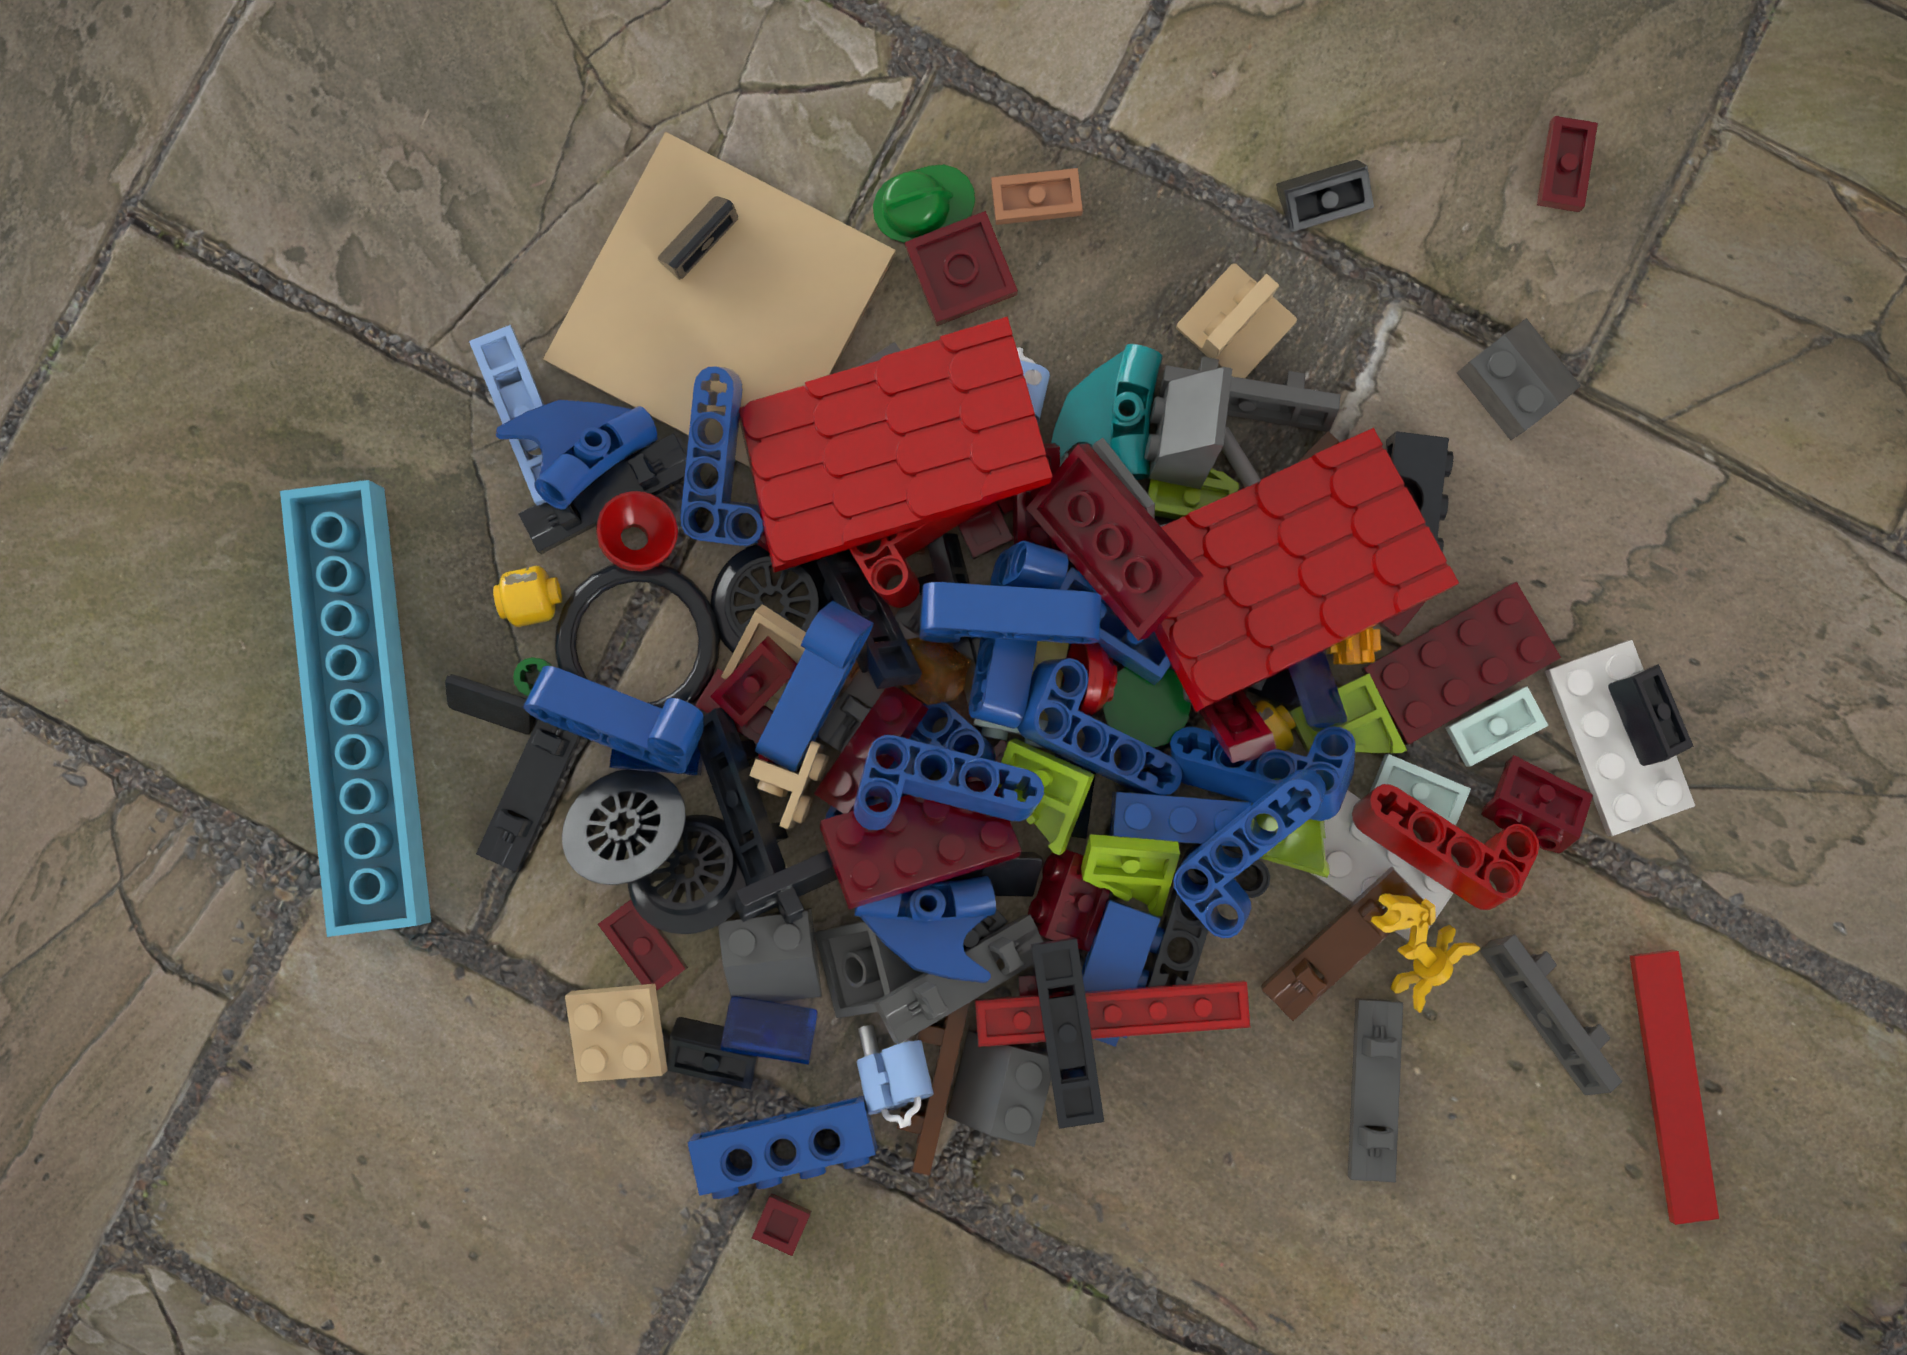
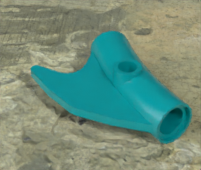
[1051,344,1163,480]

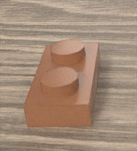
[991,168,1083,225]

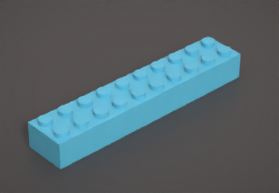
[280,480,431,937]

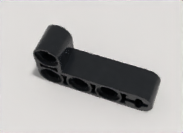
[1145,844,1270,987]

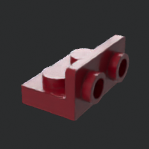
[1481,755,1593,854]
[1028,849,1110,952]

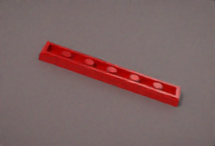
[1629,950,1719,1225]
[975,980,1251,1047]

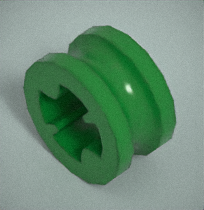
[513,657,552,696]

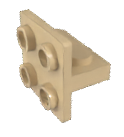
[1176,264,1297,378]
[749,741,830,829]

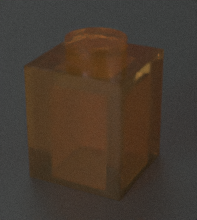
[903,637,971,705]

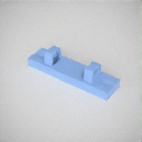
[469,325,546,506]

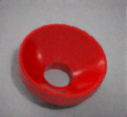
[596,491,678,571]
[1063,643,1117,717]

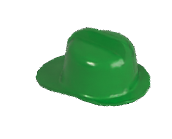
[873,164,975,243]

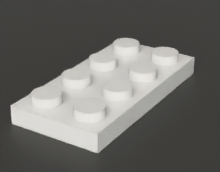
[1545,640,1695,836]
[1311,790,1453,941]

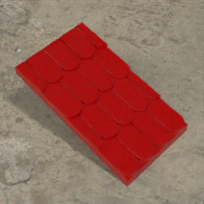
[739,316,1053,573]
[1154,428,1459,712]

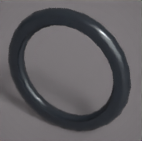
[554,564,720,708]

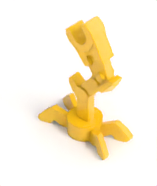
[1371,893,1480,1013]

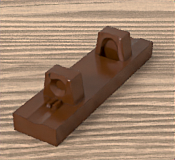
[1261,866,1424,1021]
[897,1002,970,1176]

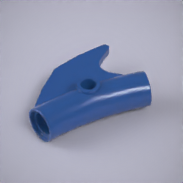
[496,400,657,509]
[854,876,996,983]

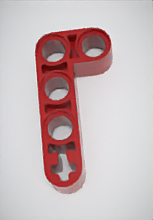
[850,502,993,608]
[1352,784,1540,910]

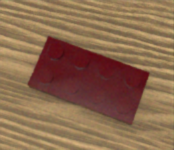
[1026,443,1203,641]
[1361,581,1561,745]
[820,777,1022,910]

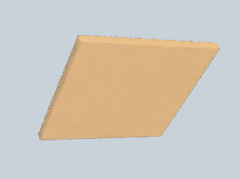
[543,132,896,468]

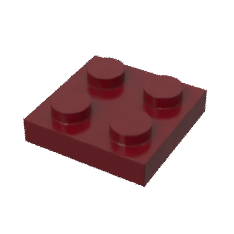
[905,211,1018,326]

